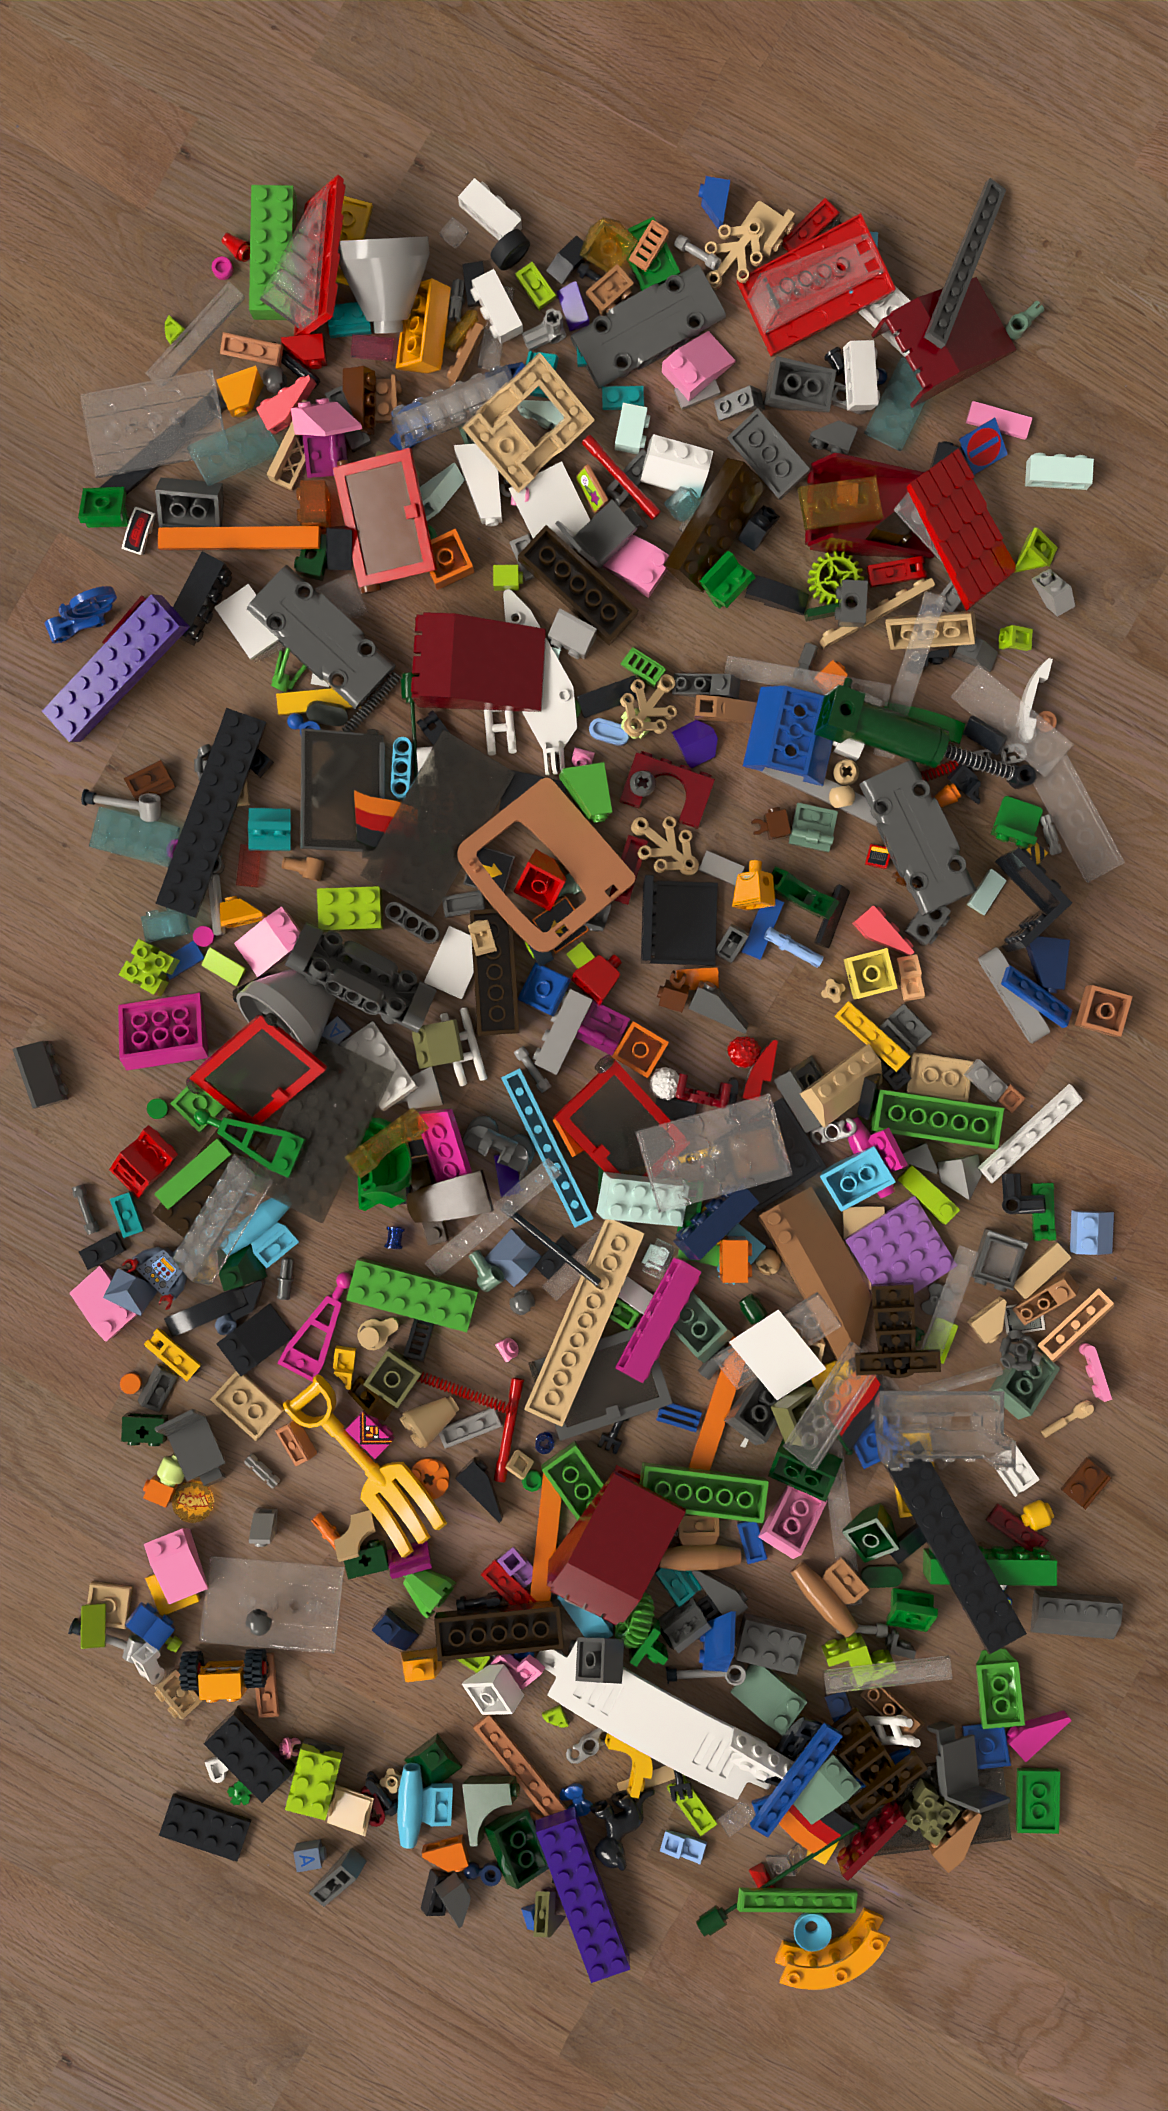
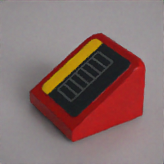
[865,844,890,870]

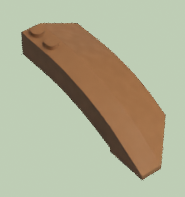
[758,1187,872,1364]

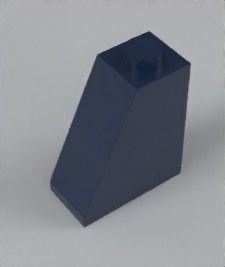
[1026,936,1070,994]

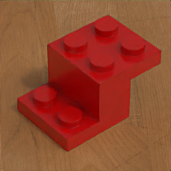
[109,1125,178,1199]

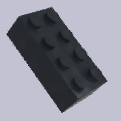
[173,551,232,646]
[204,1706,295,1803]

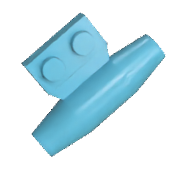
[218,1190,299,1269]
[397,1763,453,1849]

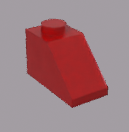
[281,333,327,369]

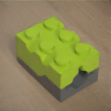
[285,1737,345,1820]

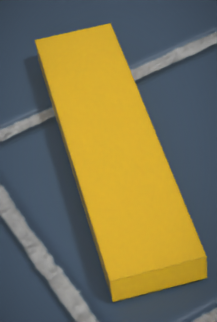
[276,688,361,716]
[835,1001,911,1072]

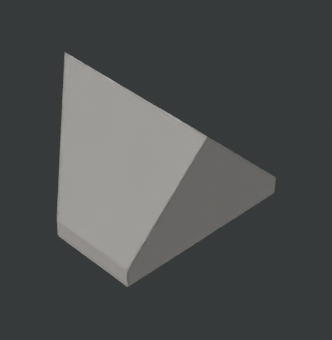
[937,1154,982,1200]

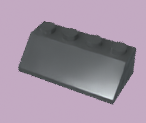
[1030,1590,1123,1639]

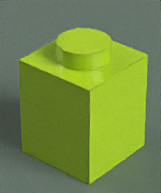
[493,565,523,591]

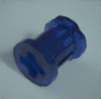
[384,1226,405,1249]
[535,1432,554,1454]

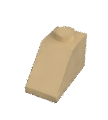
[967,1296,1007,1344]

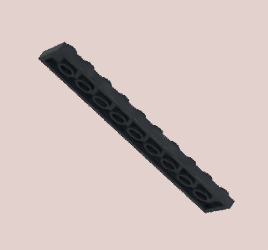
[155,708,267,918]
[882,1441,1027,1654]

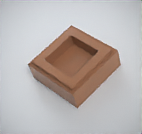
[997,1084,1026,1113]

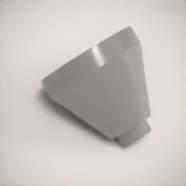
[338,236,430,333]
[236,969,336,1063]

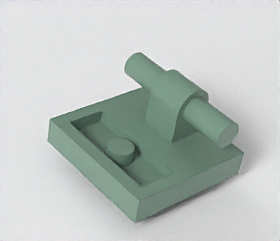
[788,803,838,853]

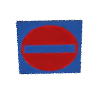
[959,417,1008,475]

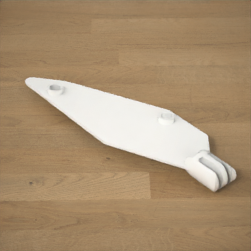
[503,589,577,775]

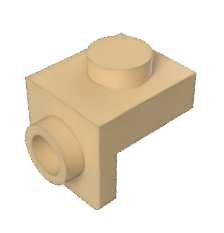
[468,920,497,956]

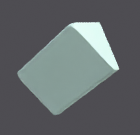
[966,869,1007,915]

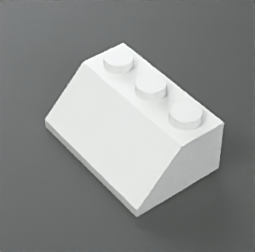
[640,434,713,498]

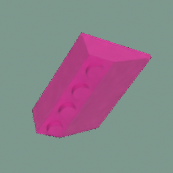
[118,993,208,1071]

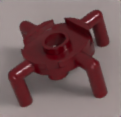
[675,1073,732,1109]

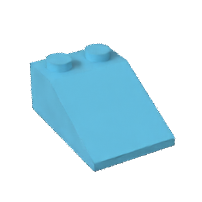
[820,1146,896,1212]

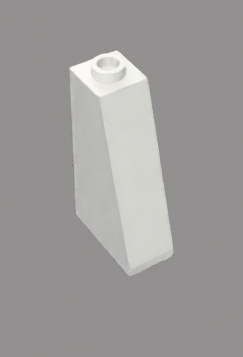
[454,444,502,526]

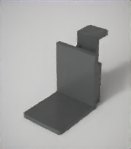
[555,500,648,568]
[155,1409,226,1487]
[927,1721,1011,1813]

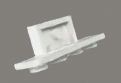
[728,1727,795,1780]

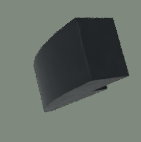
[745,574,809,616]

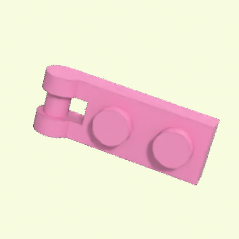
[1079,1343,1112,1402]

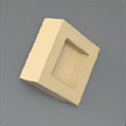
[505,1450,534,1480]

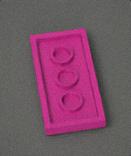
[415,1109,472,1182]

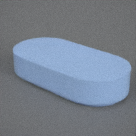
[589,718,629,746]

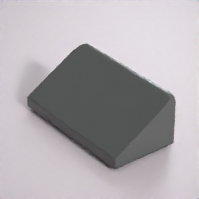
[138,1364,178,1412]

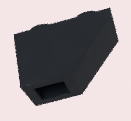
[738,505,780,551]

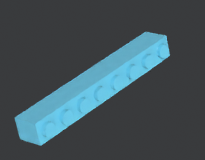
[501,1068,593,1228]

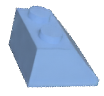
[1070,1210,1114,1255]

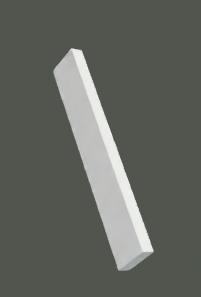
[978,1084,1083,1183]

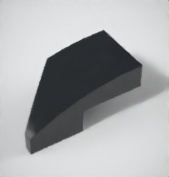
[947,763,981,805]

